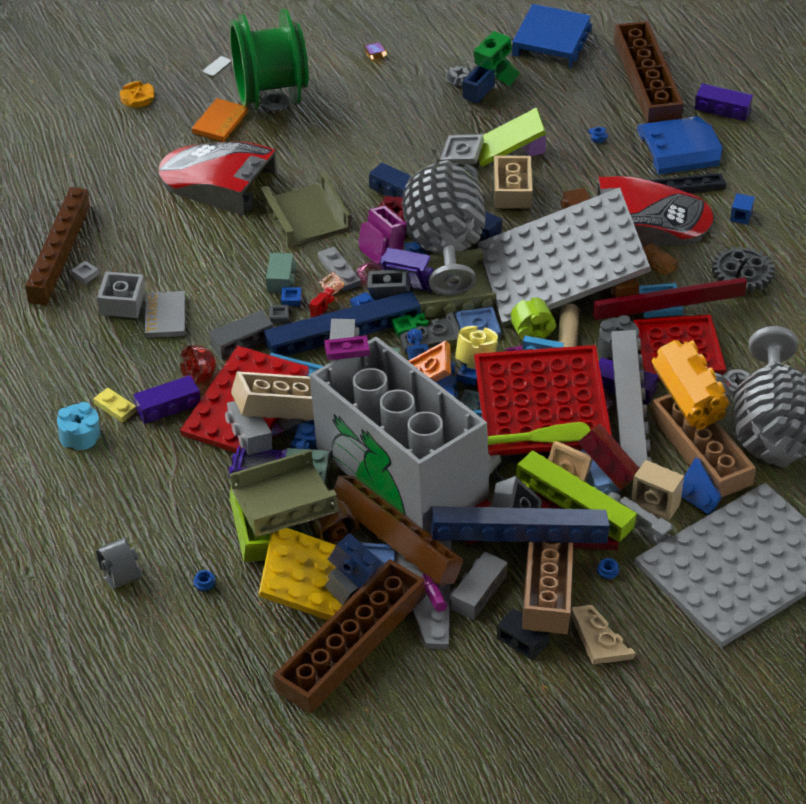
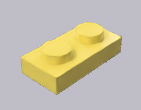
[93,388,137,423]

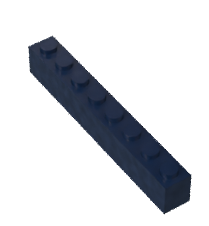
[369,162,502,241]
[264,291,421,357]
[430,506,610,543]

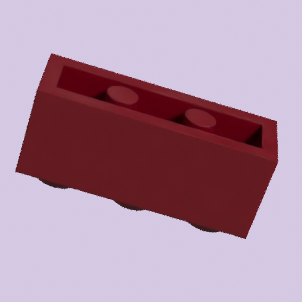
[578,424,639,490]

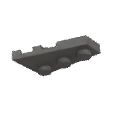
[400,312,460,354]

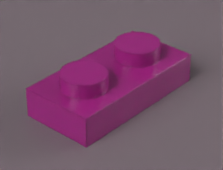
[324,336,370,361]

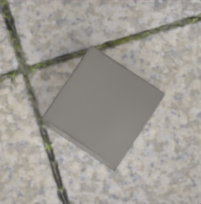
[71,261,99,284]

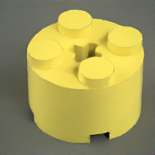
[455,326,498,369]

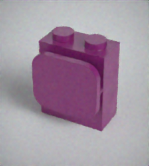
[359,206,407,264]

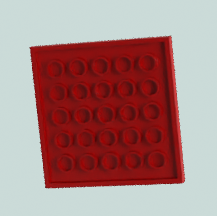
[474,345,612,456]

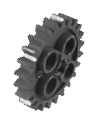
[712,245,775,294]

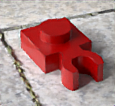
[309,287,335,318]

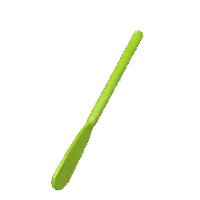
[488,422,591,445]

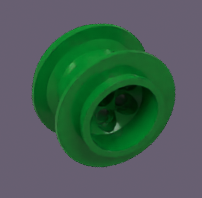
[230,8,309,110]

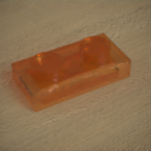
[643,243,679,275]

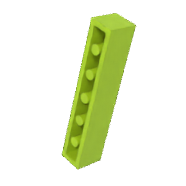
[516,451,637,542]

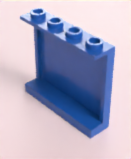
[512,4,593,68]

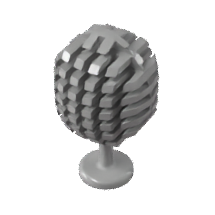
[402,160,485,295]
[733,326,806,468]

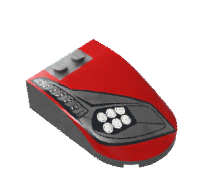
[159,141,277,215]
[597,176,713,247]

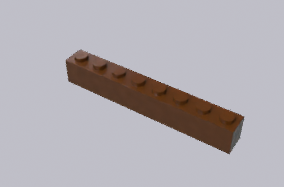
[25,187,90,305]
[334,476,464,585]

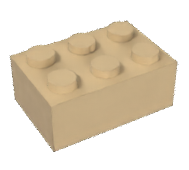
[494,156,533,209]

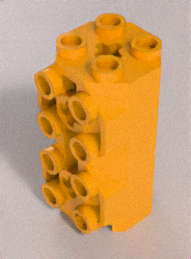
[652,340,730,430]

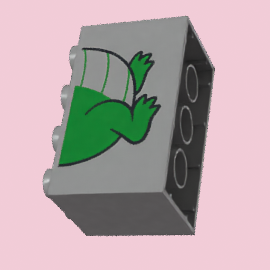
[309,337,489,534]

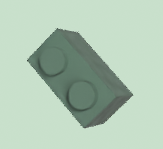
[266,253,297,293]

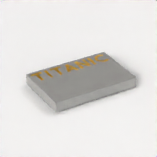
[145,291,185,338]

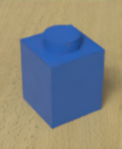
[730,193,755,225]

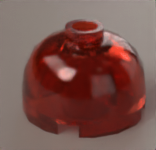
[180,345,217,385]

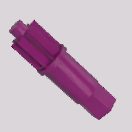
[422,574,447,612]

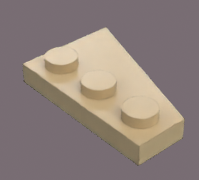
[570,605,636,665]

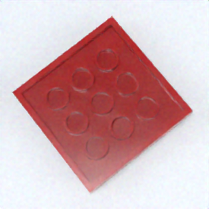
[633,315,726,380]

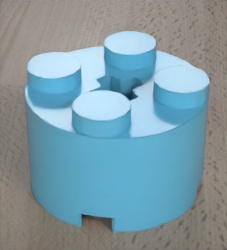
[57,402,100,450]

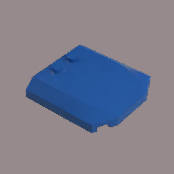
[637,116,723,175]

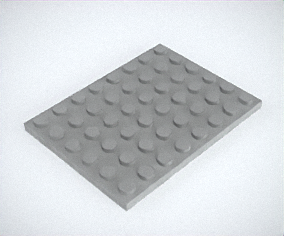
[478,187,651,327]
[634,483,806,648]

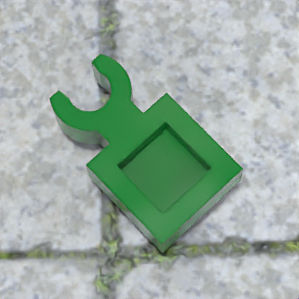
[391,313,428,338]

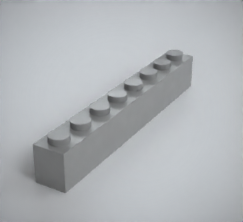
[611,330,651,468]

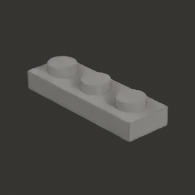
[318,246,361,292]

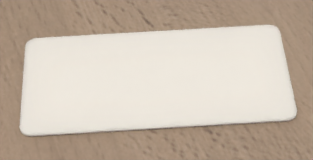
[203,56,231,76]

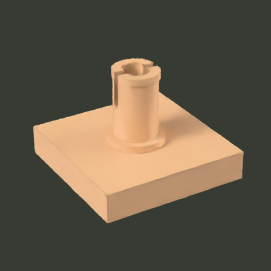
[548,441,593,482]

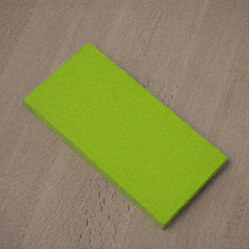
[478,108,546,167]

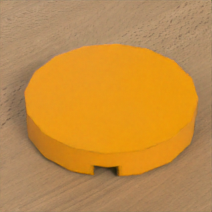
[120,81,155,108]

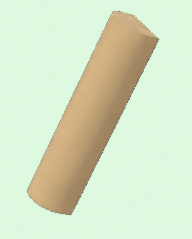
[558,304,579,347]

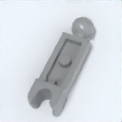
[607,492,673,545]

